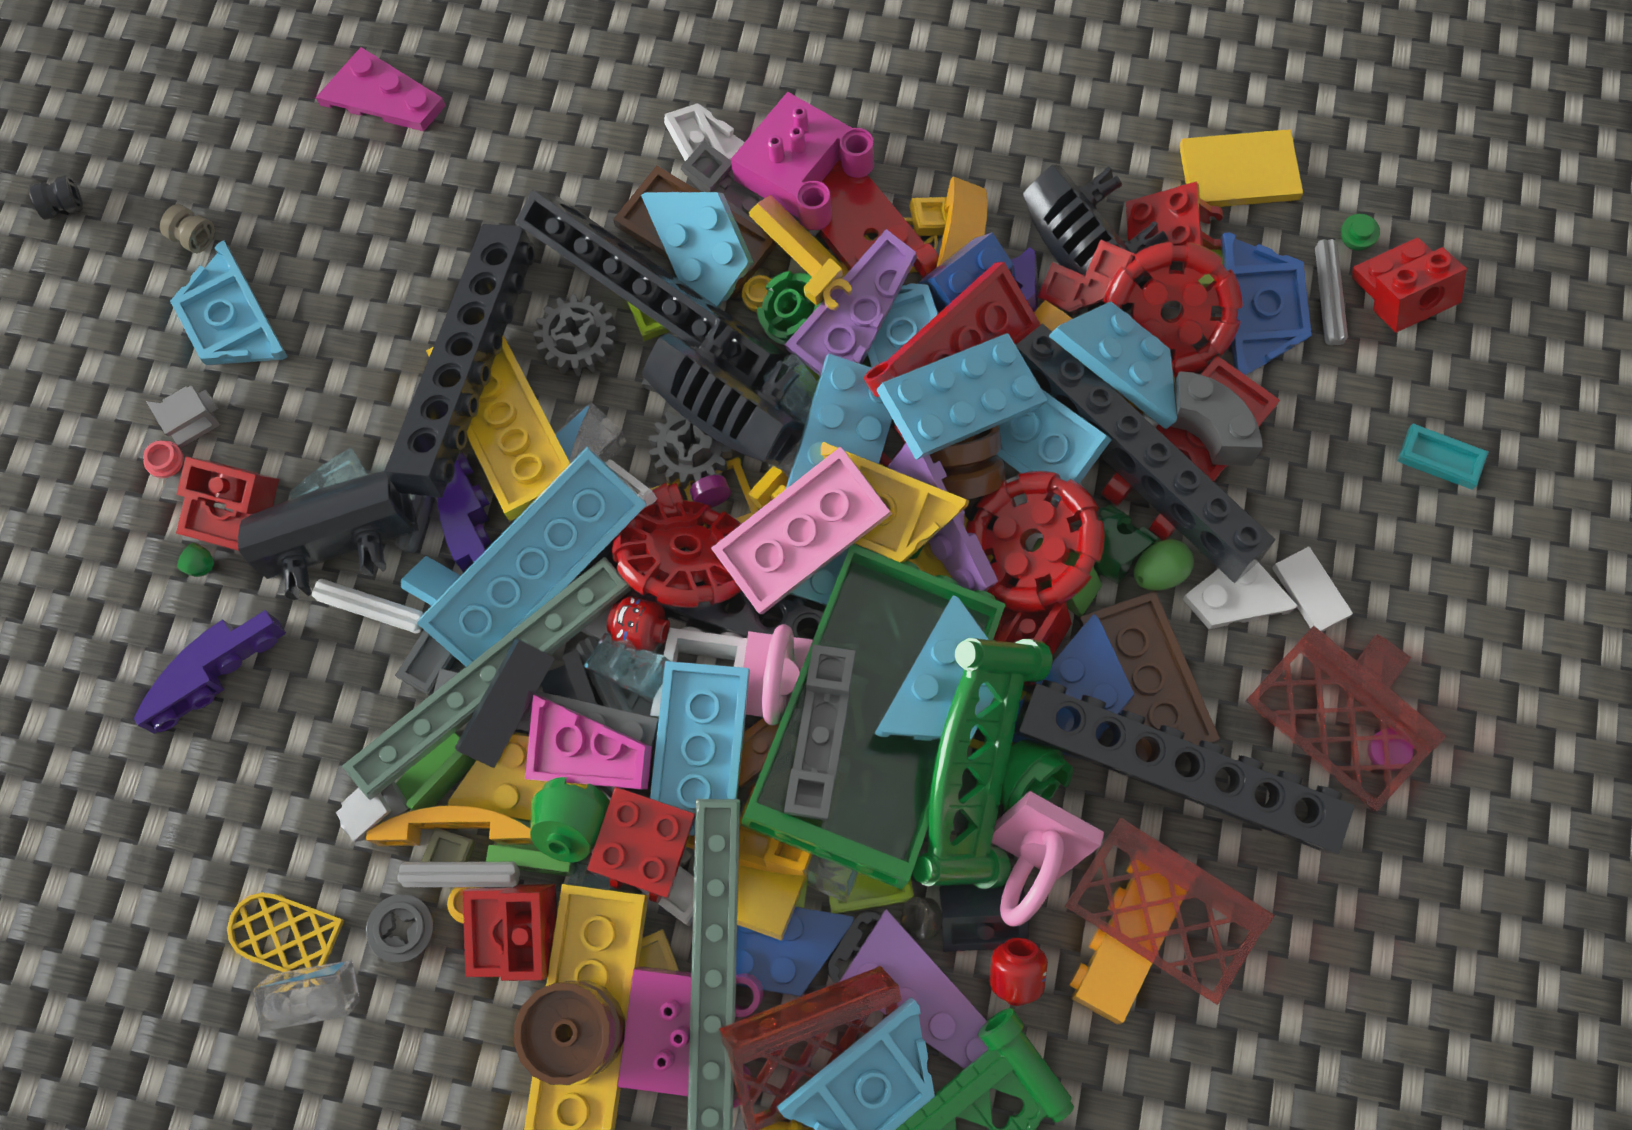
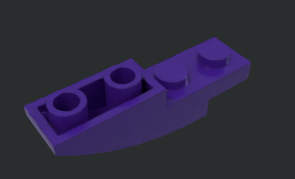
[437,452,492,573]
[134,610,286,734]

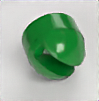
[177,543,214,577]

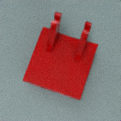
[1126,181,1223,250]
[587,787,696,903]

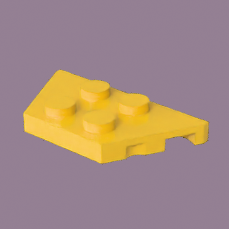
[821,442,969,563]
[448,732,594,821]

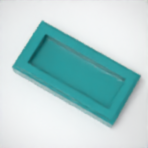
[1397,424,1489,490]

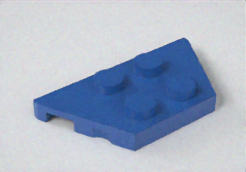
[1221,233,1312,375]
[1012,614,1135,759]
[736,907,854,997]

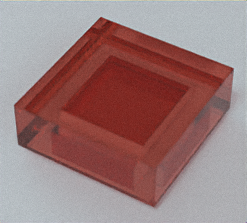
[1351,633,1412,692]

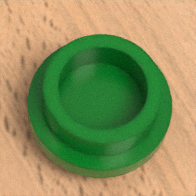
[1341,214,1380,251]

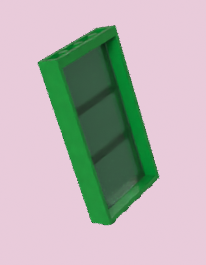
[740,544,1005,889]

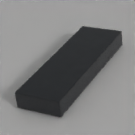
[455,637,555,768]

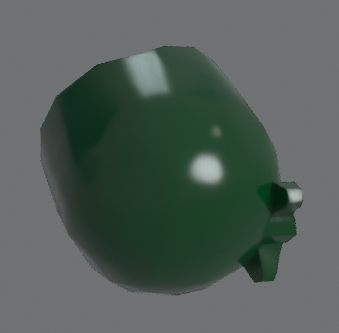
[1093,504,1159,584]

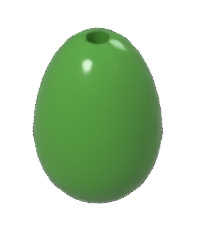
[1134,539,1194,591]

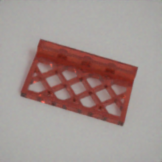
[1245,625,1447,812]
[1065,818,1275,1005]
[719,966,902,1130]

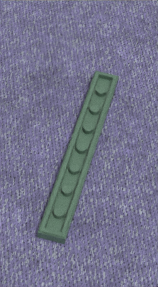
[342,557,631,800]
[687,799,740,1130]

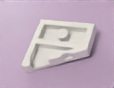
[664,103,745,161]
[1182,562,1298,629]

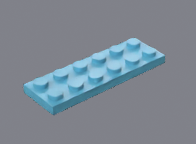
[786,354,892,606]
[417,446,647,667]

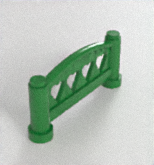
[913,638,1052,889]
[896,1008,1074,1130]

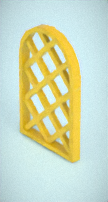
[227,892,344,985]

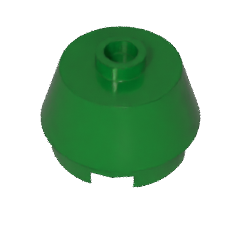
[757,271,824,345]
[1000,739,1073,812]
[530,777,610,862]

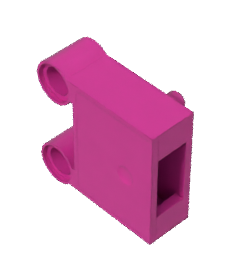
[731,92,874,230]
[618,966,764,1108]

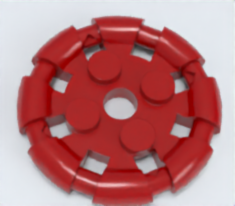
[1103,242,1243,378]
[965,471,1105,613]
[612,500,742,608]

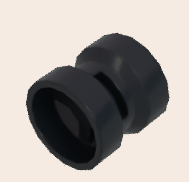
[30,175,83,220]

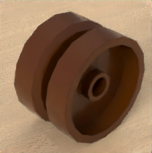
[930,425,1006,499]
[514,980,625,1085]

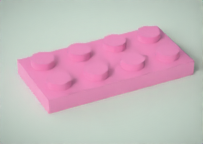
[711,447,893,614]

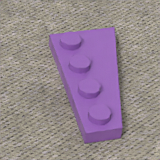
[785,229,917,376]
[887,443,998,591]
[839,909,988,1069]

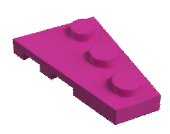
[315,47,446,131]
[525,695,652,789]

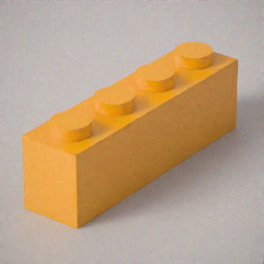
[1069,843,1199,1025]

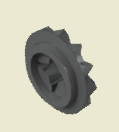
[366,894,435,964]

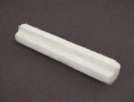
[312,579,424,633]

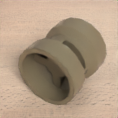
[160,204,215,254]

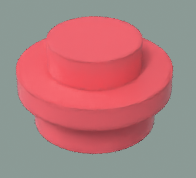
[143,441,184,478]

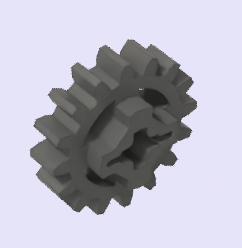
[533,294,618,376]
[649,411,733,489]

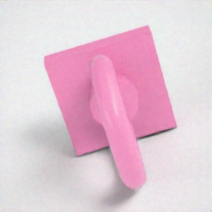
[743,624,813,725]
[992,791,1104,927]

